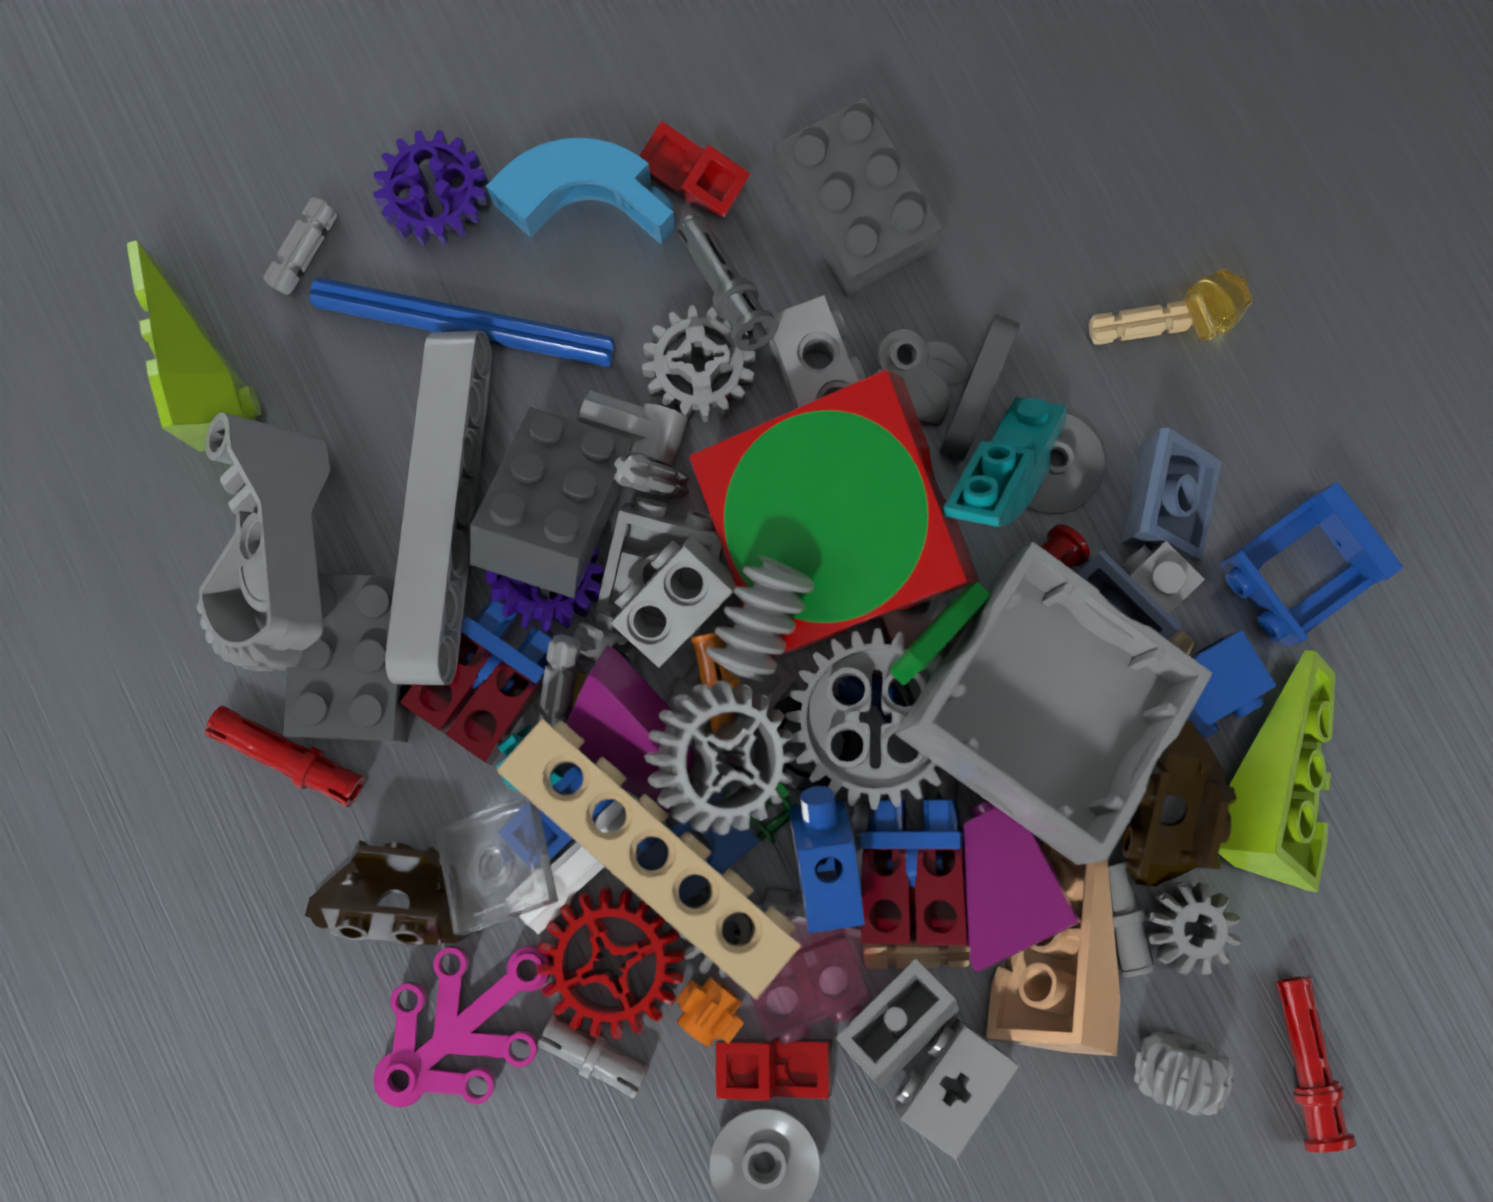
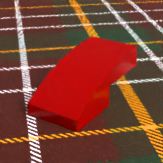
[639,120,751,218]
[716,1038,832,1101]

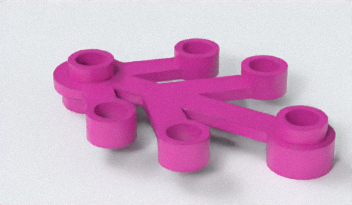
[373,945,552,1107]

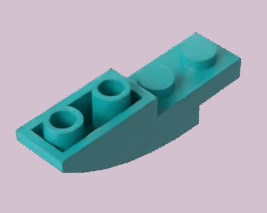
[944,397,1066,527]

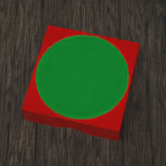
[689,369,980,658]

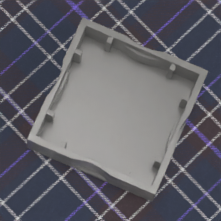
[895,542,1213,865]

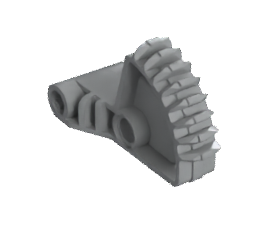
[196,412,330,672]

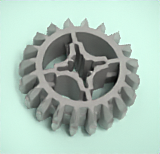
[644,681,797,835]

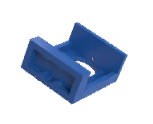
[1220,481,1404,647]

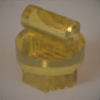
[1184,269,1253,341]

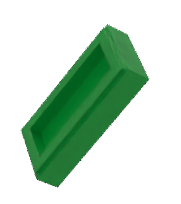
[890,582,991,686]

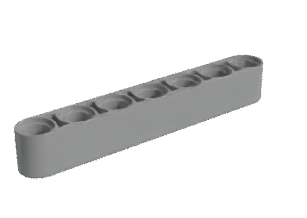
[385,330,492,685]

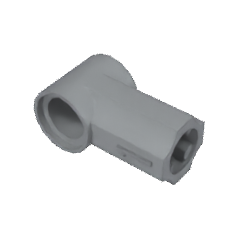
[578,390,689,468]

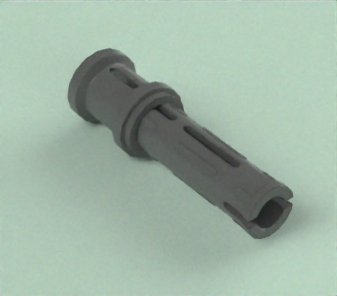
[677,213,778,351]

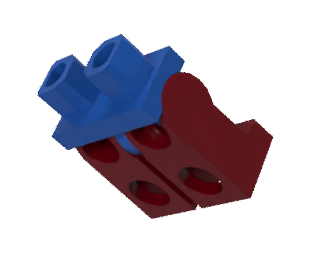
[399,601,552,765]
[861,799,969,946]

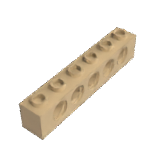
[496,719,801,999]

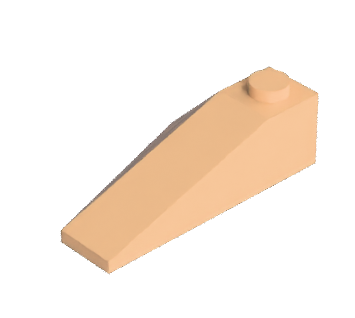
[986,842,1121,1056]

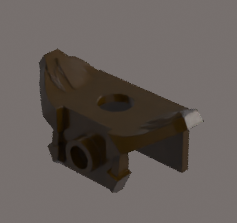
[1122,720,1237,887]
[305,840,484,946]

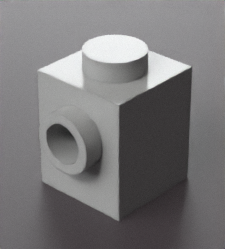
[1121,541,1205,614]

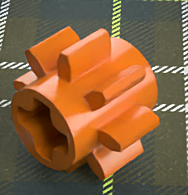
[675,976,745,1047]

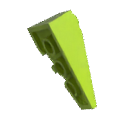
[126,240,261,452]
[1219,650,1336,892]

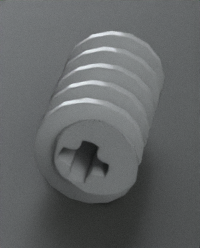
[706,555,814,681]

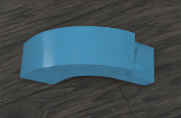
[486,138,675,245]

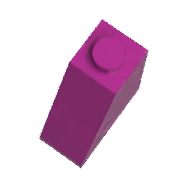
[566,645,693,813]
[964,801,1081,972]

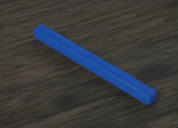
[309,277,615,367]

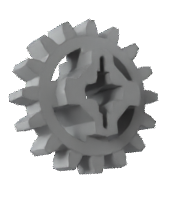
[642,305,755,422]

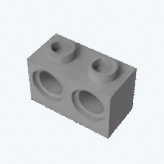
[610,535,736,668]

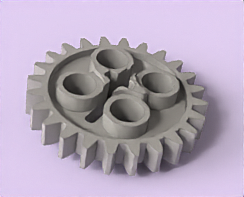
[786,629,943,810]

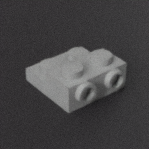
[595,497,723,637]

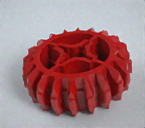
[537,887,685,1039]

